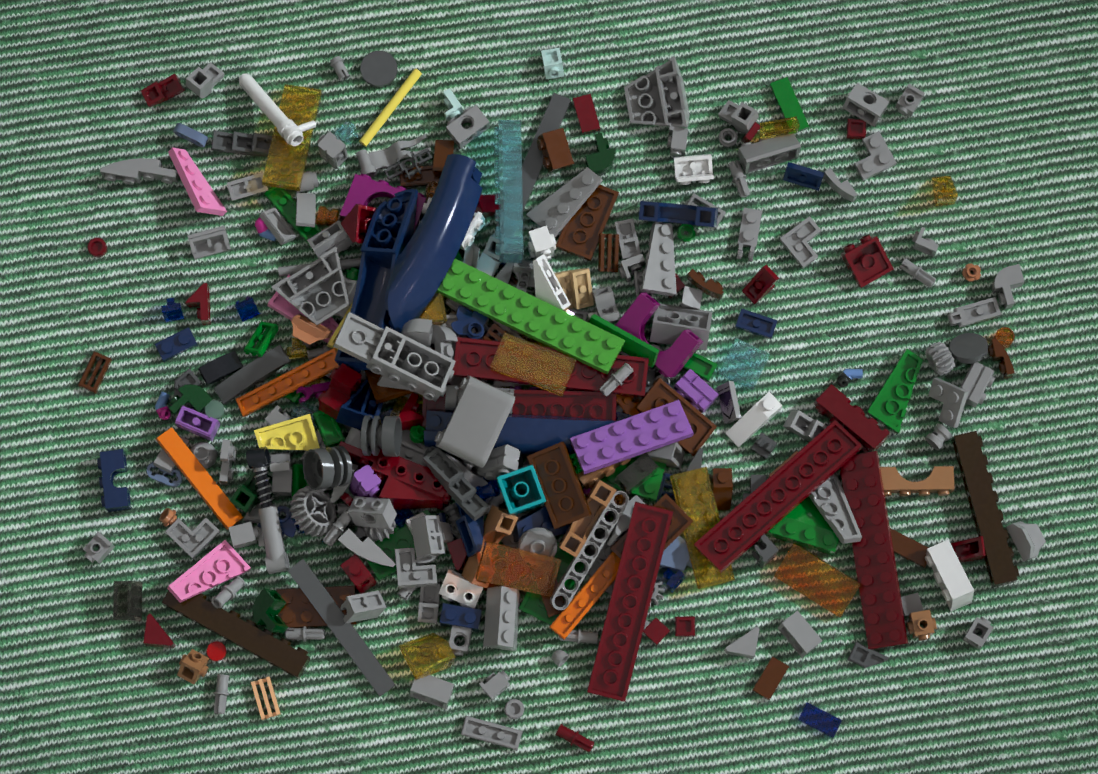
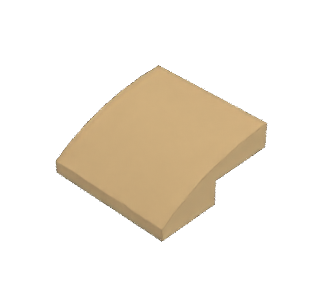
[554,268,594,311]

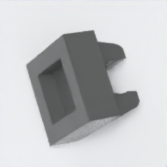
[750,432,777,460]

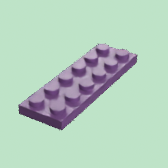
[570,400,694,474]

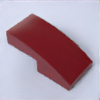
[141,73,185,107]

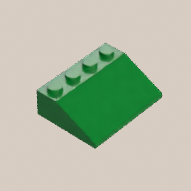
[765,496,839,556]

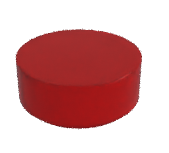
[206,641,227,662]

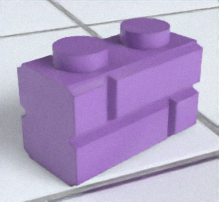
[674,369,719,414]
[175,406,220,441]
[349,465,381,498]

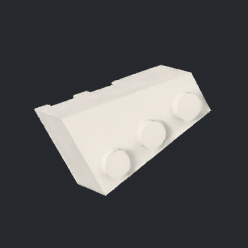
[925,540,974,611]

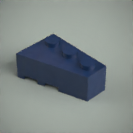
[336,379,383,430]
[512,504,570,542]

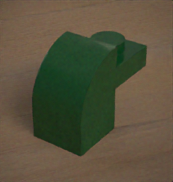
[585,133,615,176]
[167,384,213,414]
[230,470,272,512]
[252,588,288,633]

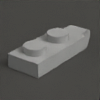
[947,297,1001,328]

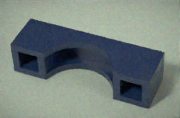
[639,200,718,227]

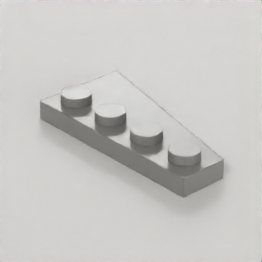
[526,167,603,237]
[639,221,677,297]
[809,474,862,544]

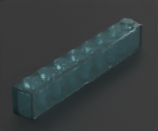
[494,120,524,263]

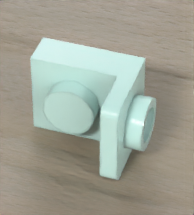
[541,48,564,79]
[443,88,463,121]

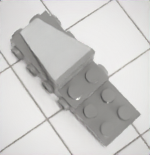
[333,312,456,402]

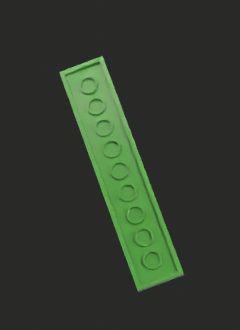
[436,259,625,375]

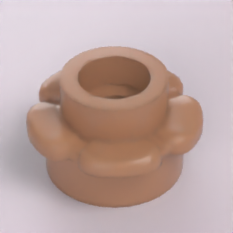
[962,263,981,282]
[159,508,177,526]

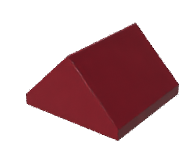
[341,204,377,244]

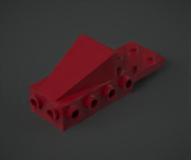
[339,441,451,510]

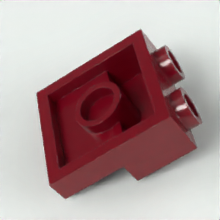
[840,234,894,288]

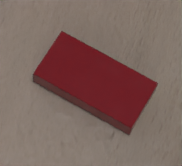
[572,94,600,135]

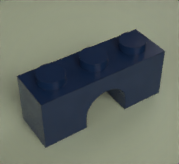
[97,449,131,512]

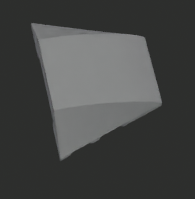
[624,56,690,128]
[271,246,350,326]

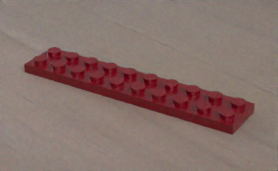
[453,337,649,397]
[422,388,616,426]
[694,420,863,573]
[840,451,908,649]
[587,502,673,702]

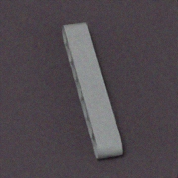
[550,491,629,610]

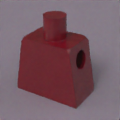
[340,554,377,594]

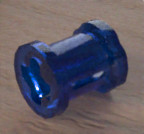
[475,480,500,502]

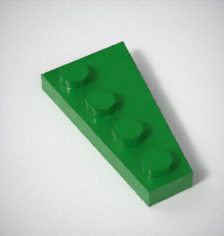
[866,349,923,434]

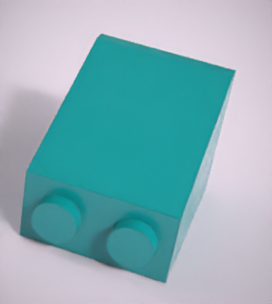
[496,465,546,515]

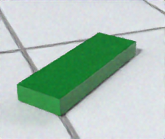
[770,77,809,134]

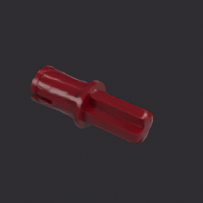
[555,724,594,752]

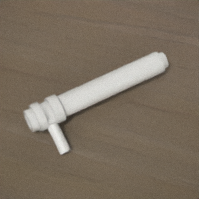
[239,74,316,146]

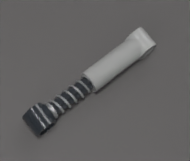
[246,446,290,574]

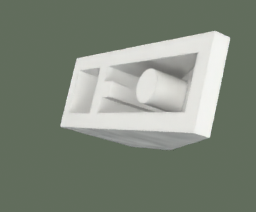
[533,254,571,310]
[725,392,782,448]

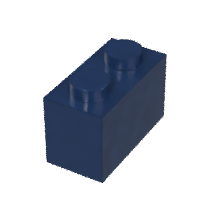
[440,603,482,632]

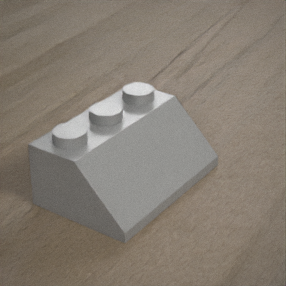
[738,132,801,174]
[650,303,713,351]
[483,586,520,652]

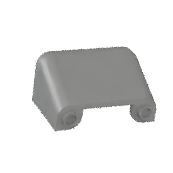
[434,375,515,468]

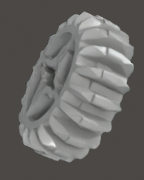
[289,486,338,537]

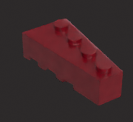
[814,384,890,453]

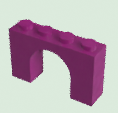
[340,174,427,233]
[615,292,703,378]

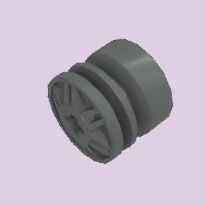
[360,415,402,457]
[303,445,352,490]

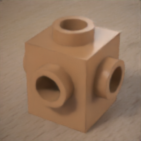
[907,610,937,641]
[177,649,209,684]

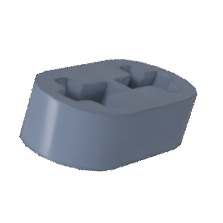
[173,123,208,147]
[146,462,183,488]

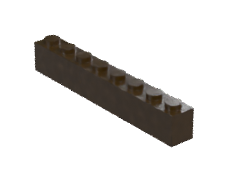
[952,431,1019,588]
[162,590,310,679]

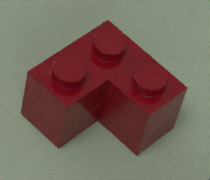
[318,363,362,420]

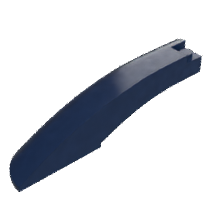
[385,154,483,333]
[335,189,418,373]
[424,409,618,455]

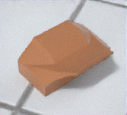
[291,313,333,345]

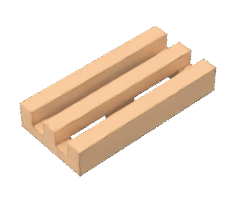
[251,676,281,720]

